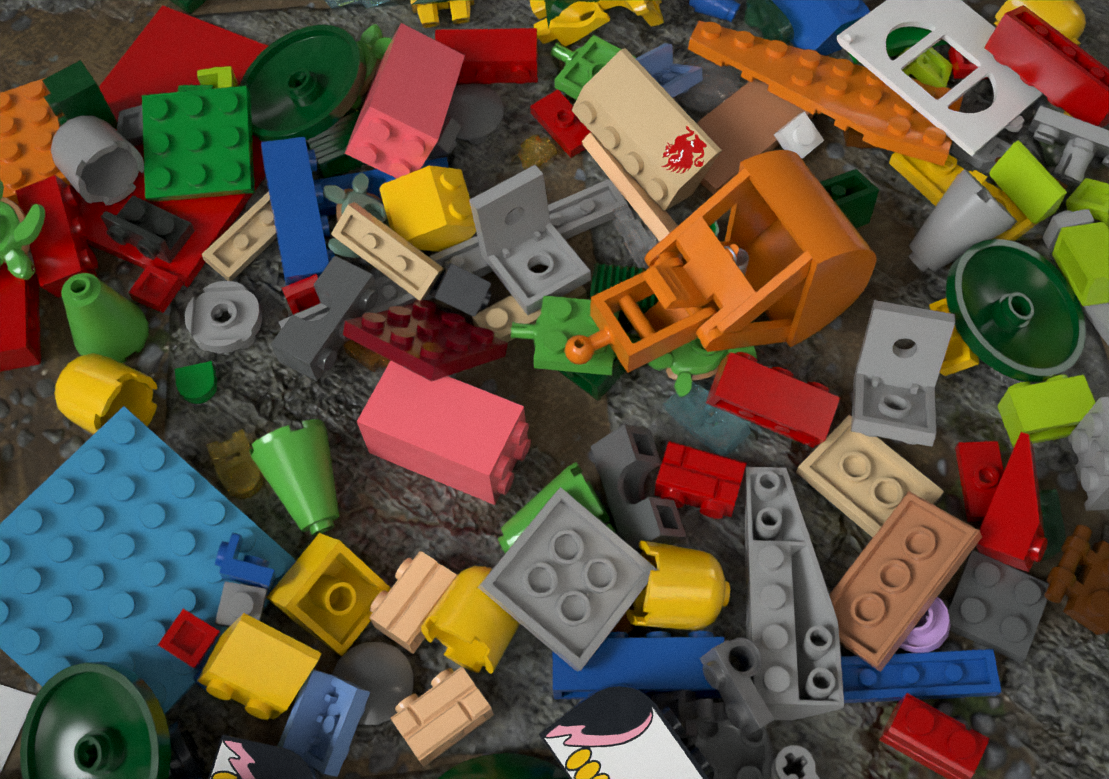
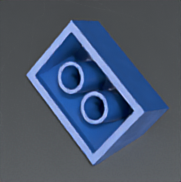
[763,0,870,56]

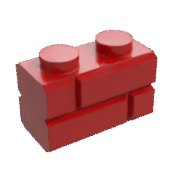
[654,441,747,519]
[879,693,990,779]

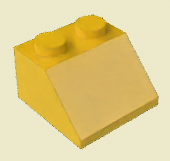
[379,165,476,252]
[266,533,391,656]
[197,613,322,720]

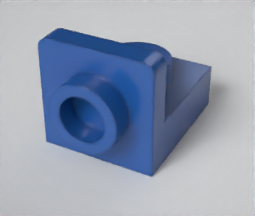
[215,532,276,591]

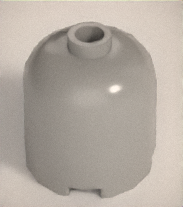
[51,116,144,205]

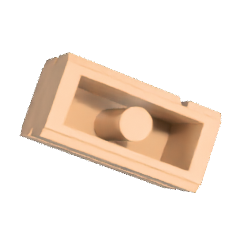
[369,551,457,654]
[391,667,494,767]

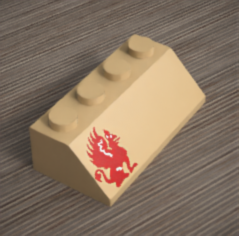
[571,48,722,211]

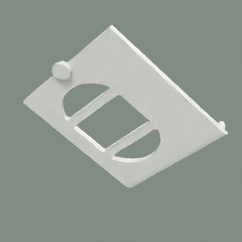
[837,0,1043,156]

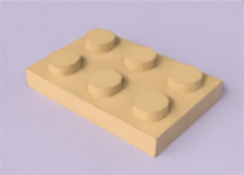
[796,415,944,537]

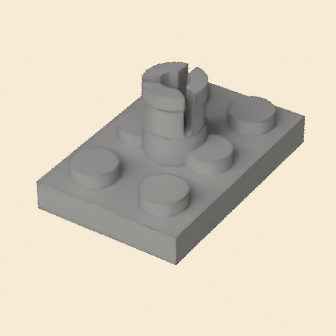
[1028,105,1109,184]

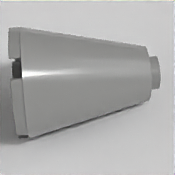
[909,169,1017,272]

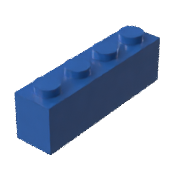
[261,137,335,286]
[553,631,724,699]

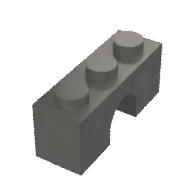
[271,256,378,381]
[591,424,687,555]

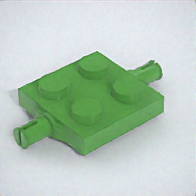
[551,35,636,100]
[511,296,641,376]

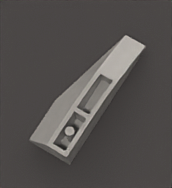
[745,467,844,721]

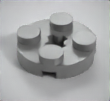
[185,281,262,353]

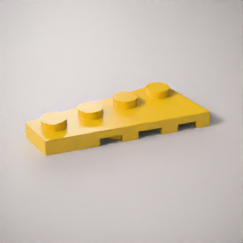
[889,152,1038,241]

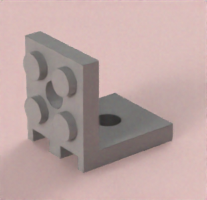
[469,165,592,315]
[851,300,955,447]
[1068,397,1109,511]

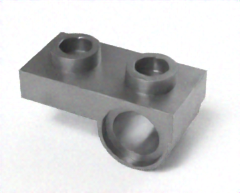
[699,638,774,737]

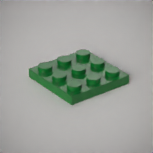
[142,86,255,202]

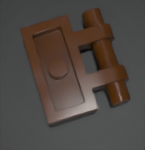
[1044,525,1109,635]

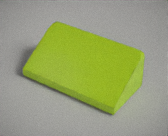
[989,140,1067,224]

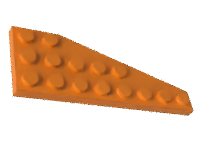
[688,20,963,166]

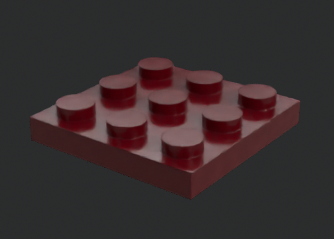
[343,300,508,382]

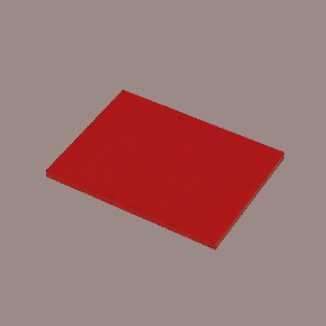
[17,5,268,288]

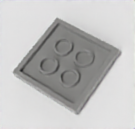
[478,487,657,671]

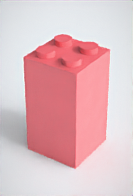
[345,23,465,178]
[357,361,531,505]

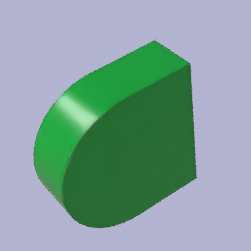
[174,361,217,404]

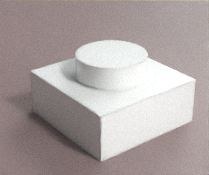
[774,111,824,159]

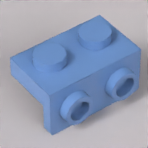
[635,43,703,98]
[277,669,370,777]

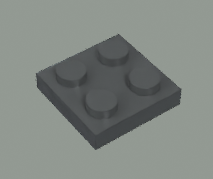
[947,550,1049,663]

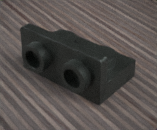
[101,195,195,263]

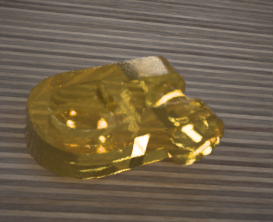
[206,429,264,499]

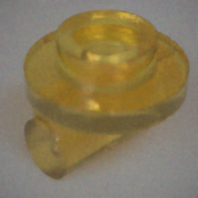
[517,134,557,170]

